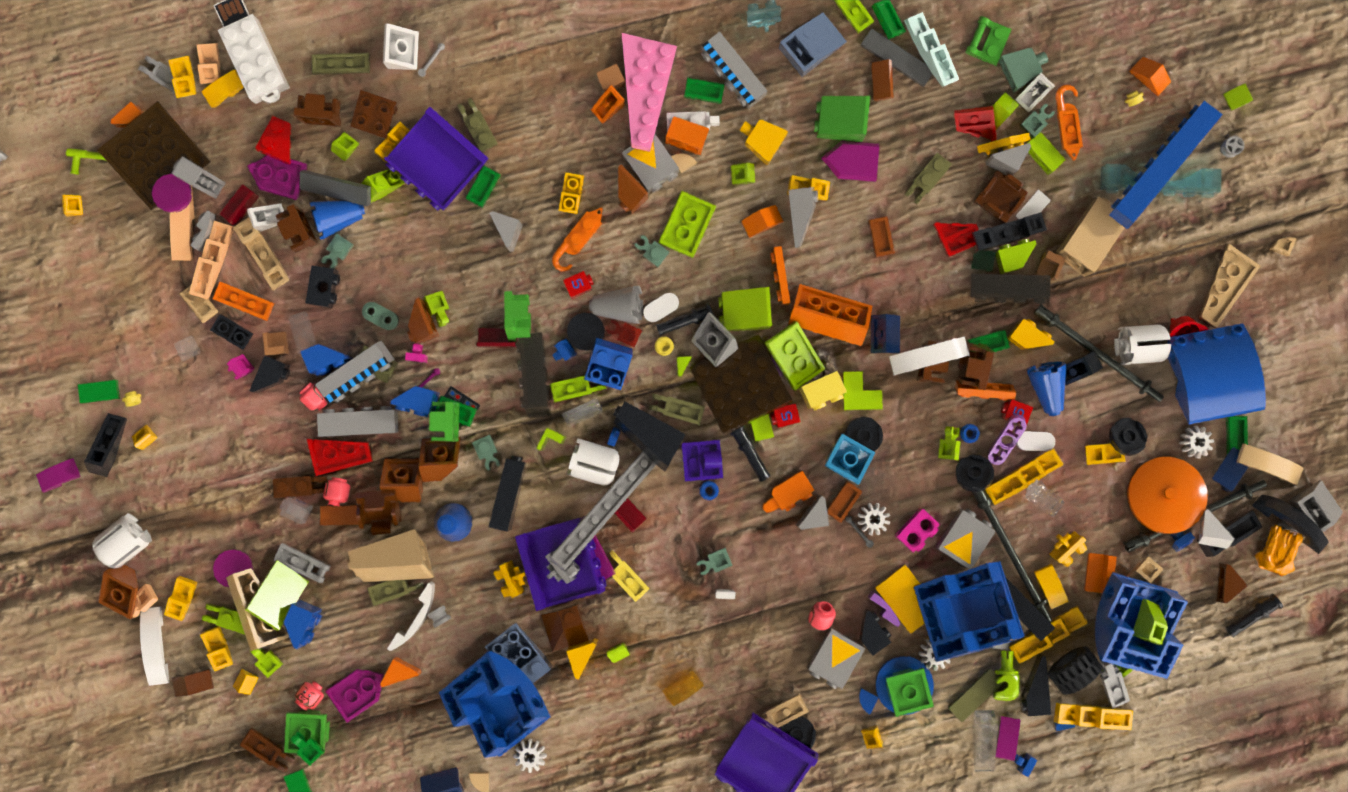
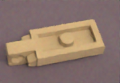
[762,693,809,728]

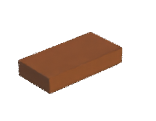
[872,59,894,101]
[868,216,895,258]
[827,480,863,523]
[320,505,358,526]

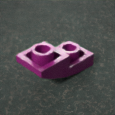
[36,458,81,493]
[995,716,1021,761]

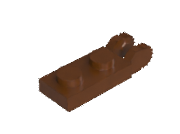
[273,476,327,498]
[239,728,295,772]

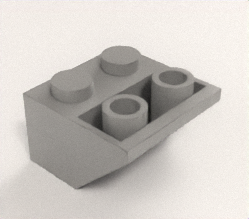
[1288,480,1343,532]

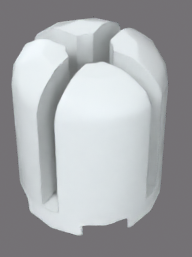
[1114,325,1171,365]
[567,438,619,486]
[92,513,152,569]

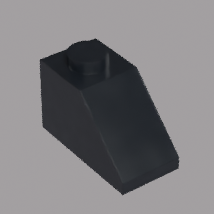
[1065,351,1103,386]
[249,355,290,393]

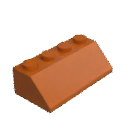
[788,284,872,346]

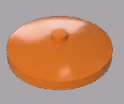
[1127,457,1208,534]

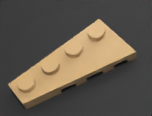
[1199,244,1260,329]

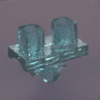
[746,0,781,32]

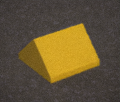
[566,638,598,680]

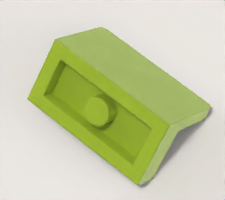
[1027,132,1065,175]
[536,428,567,451]

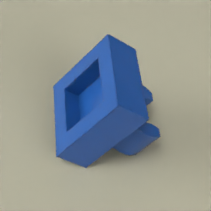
[552,339,577,361]
[1171,532,1195,552]
[1014,753,1038,777]

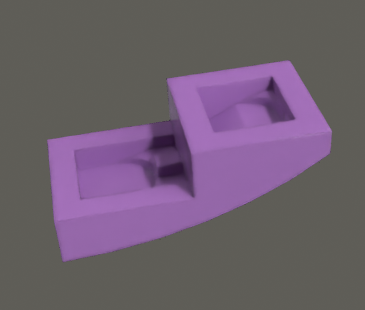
[868,591,900,627]

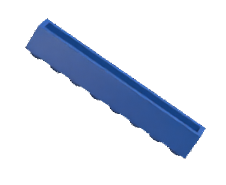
[1109,101,1223,230]

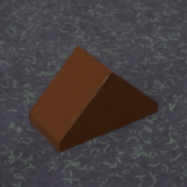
[1217,563,1248,603]
[172,669,214,697]

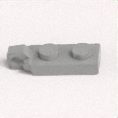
[1100,660,1130,709]

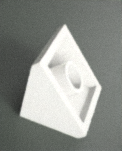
[383,23,419,70]

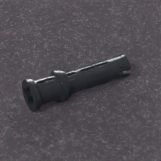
[656,302,714,336]
[730,425,771,482]
[1225,593,1283,638]

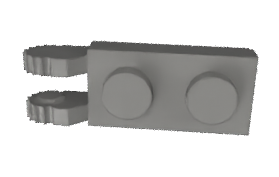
[138,56,184,98]

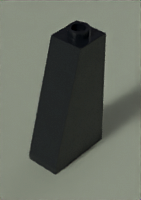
[613,401,686,472]
[488,456,527,532]

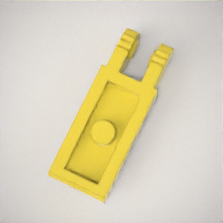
[609,550,650,602]

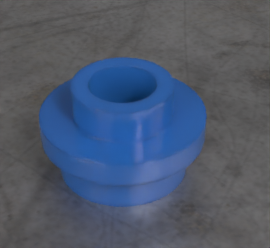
[960,424,980,443]
[700,481,719,500]

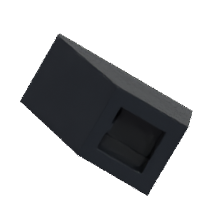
[859,609,892,656]

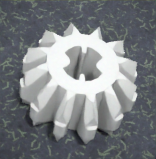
[1179,426,1214,458]
[857,503,890,535]
[918,639,950,671]
[513,739,547,773]

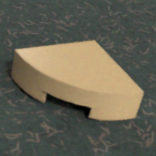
[671,154,697,173]
[1270,237,1297,257]
[469,772,489,792]

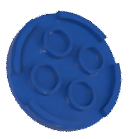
[875,656,934,715]

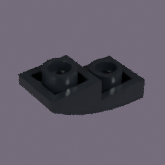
[210,314,253,350]

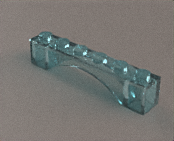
[1100,164,1222,198]

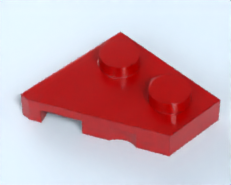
[954,106,997,142]
[255,116,291,165]
[933,222,979,258]

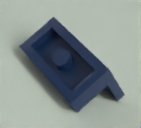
[871,314,900,354]
[1212,447,1248,492]
[420,767,464,792]

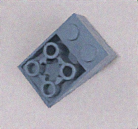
[779,13,847,77]
[485,623,553,683]

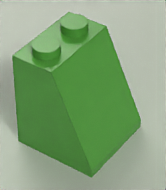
[814,96,870,142]

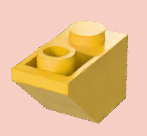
[1007,319,1055,350]

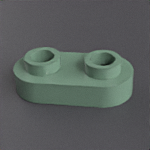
[362,302,399,330]

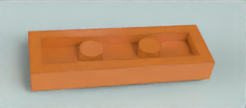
[770,246,790,306]
[213,282,275,321]
[955,380,1016,401]

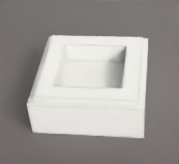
[715,589,735,599]

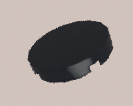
[567,313,605,351]
[845,417,883,452]
[1109,417,1148,456]
[955,454,994,492]
[779,716,816,749]

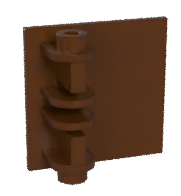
[350,90,398,139]

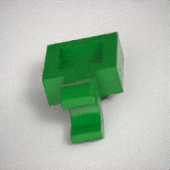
[290,731,325,766]

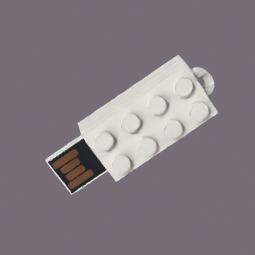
[213,0,290,104]

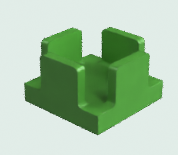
[504,291,531,342]
[429,402,459,441]
[885,668,934,717]
[284,710,330,754]

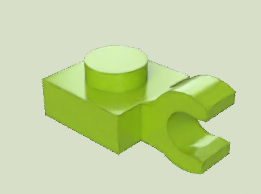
[423,291,449,328]
[938,426,960,460]
[249,647,283,678]

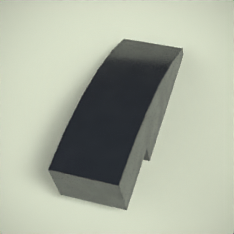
[1197,510,1263,557]

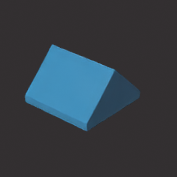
[825,434,876,485]

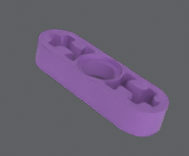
[988,414,1026,465]

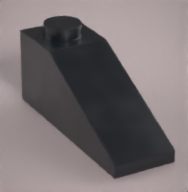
[84,413,127,477]
[1020,654,1052,717]

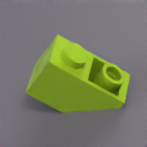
[361,169,405,202]
[995,239,1036,275]
[1133,599,1168,645]

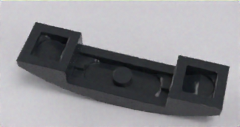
[972,212,1047,251]
[1252,494,1329,554]

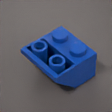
[584,338,633,390]
[300,344,353,377]
[390,386,440,417]
[284,600,322,649]

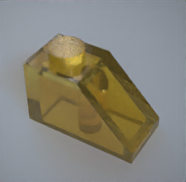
[662,667,704,706]

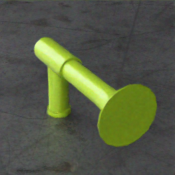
[66,148,105,175]

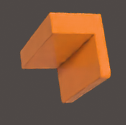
[665,116,709,156]
[1084,553,1117,594]

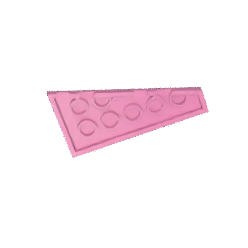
[622,33,677,152]

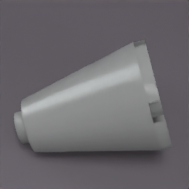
[589,286,643,324]

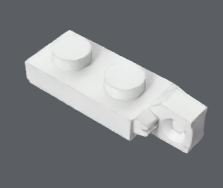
[667,111,720,132]

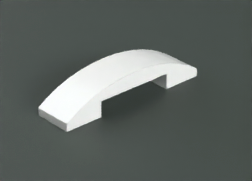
[889,337,969,375]
[387,581,435,651]
[140,606,170,686]

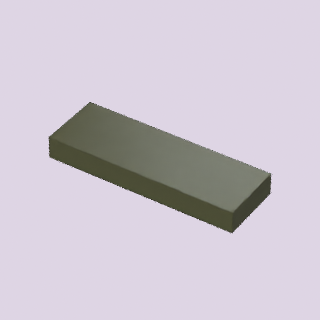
[311,53,370,75]
[948,668,1004,722]

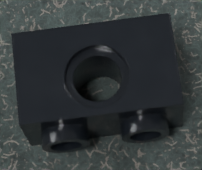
[305,265,340,308]

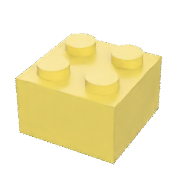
[799,371,847,411]

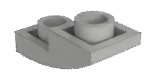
[190,210,216,252]

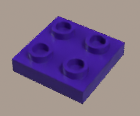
[682,440,723,482]

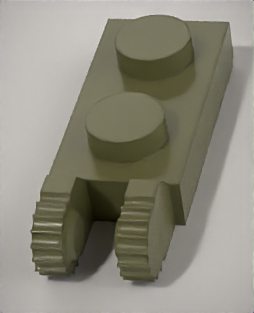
[457,98,498,153]
[905,152,952,204]
[649,394,705,425]
[367,580,424,606]

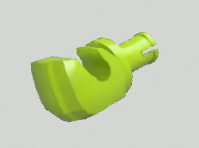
[993,651,1020,701]

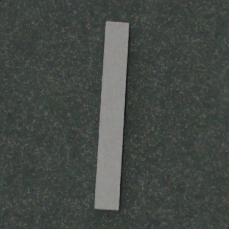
[549,451,656,571]

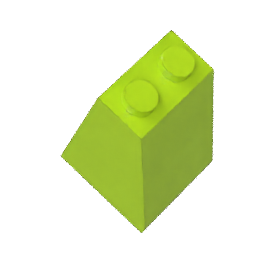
[718,287,772,331]

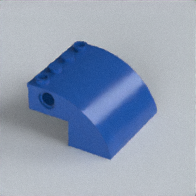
[1167,323,1266,424]
[914,562,1025,662]
[1095,572,1188,679]
[439,651,551,758]

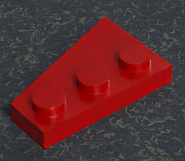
[307,439,373,476]

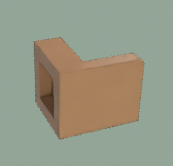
[597,64,625,92]
[1036,251,1066,281]
[263,332,289,357]

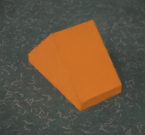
[1129,57,1171,96]
[591,85,625,124]
[111,102,143,128]
[741,205,784,238]
[380,657,422,688]

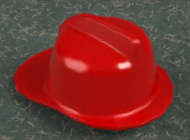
[1169,316,1209,337]

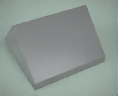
[985,143,1031,175]
[490,211,523,252]
[691,312,738,367]
[796,495,829,529]

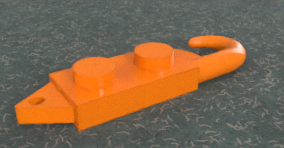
[1055,85,1083,161]
[552,208,603,272]

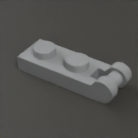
[273,543,331,583]

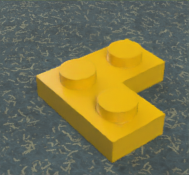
[977,133,1031,155]

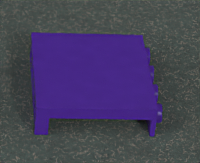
[384,107,489,211]
[515,516,606,611]
[715,712,818,792]

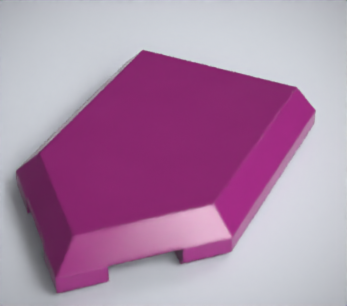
[821,141,879,182]
[247,155,307,200]
[325,669,384,723]

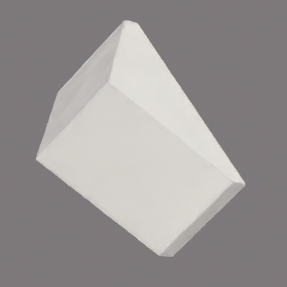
[1015,73,1055,112]
[247,204,284,232]
[1198,509,1234,549]

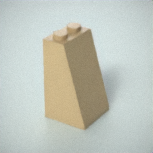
[1055,197,1124,277]
[347,529,434,582]

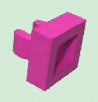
[405,344,428,363]
[227,354,255,380]

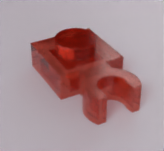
[606,320,642,348]

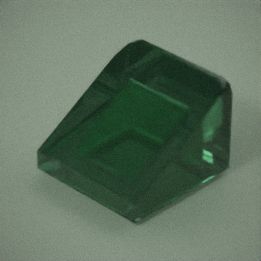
[971,250,996,272]

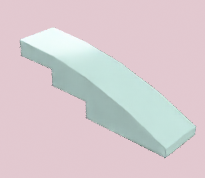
[904,12,959,87]

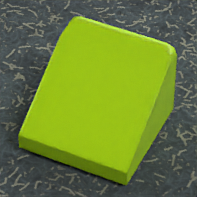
[1223,83,1253,111]
[331,132,359,161]
[731,162,755,184]
[677,356,692,377]
[606,642,630,663]

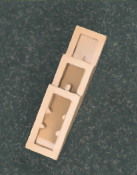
[170,185,195,261]
[189,221,234,299]

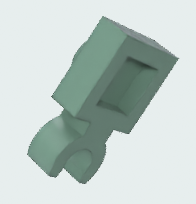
[1020,104,1055,138]
[321,234,354,269]
[635,235,670,268]
[472,435,500,471]
[696,547,733,575]

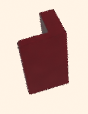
[219,184,259,226]
[476,328,517,348]
[615,498,647,533]

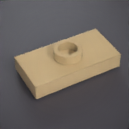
[179,285,219,323]

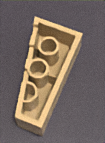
[226,568,289,651]

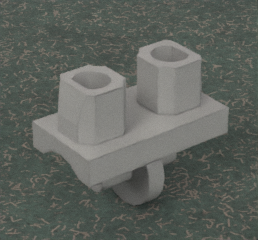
[545,551,581,584]

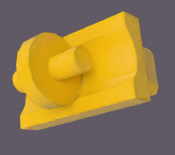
[1049,531,1087,567]
[493,560,526,598]

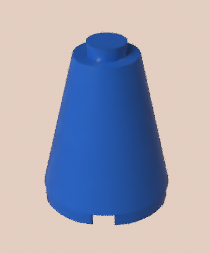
[309,201,365,240]
[1027,361,1066,416]
[434,503,472,542]

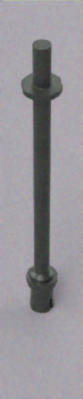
[1034,304,1164,402]
[1123,480,1267,553]
[972,491,1052,622]

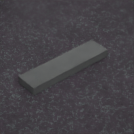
[860,29,932,87]
[300,170,371,206]

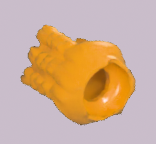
[1255,524,1303,576]

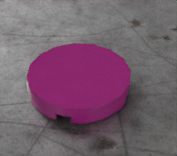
[152,174,192,213]
[213,549,253,587]

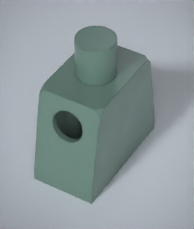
[998,48,1048,93]

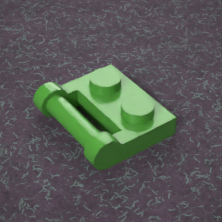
[965,16,1012,66]

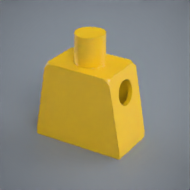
[740,119,788,165]

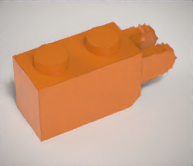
[762,470,815,513]

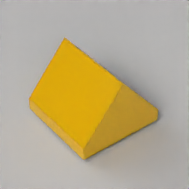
[62,195,83,217]
[132,424,158,450]
[233,669,259,695]
[861,725,883,749]

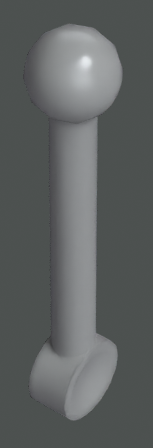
[418,43,445,77]

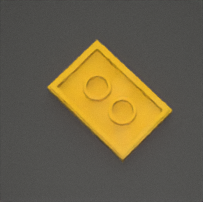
[874,564,924,634]

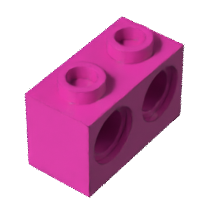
[894,508,940,553]

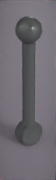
[845,515,874,548]

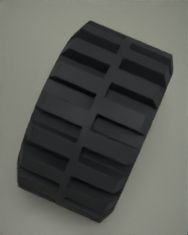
[1048,646,1103,695]

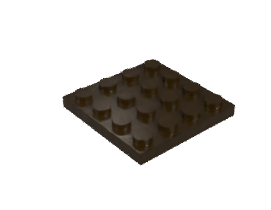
[97,101,211,210]
[690,334,793,435]

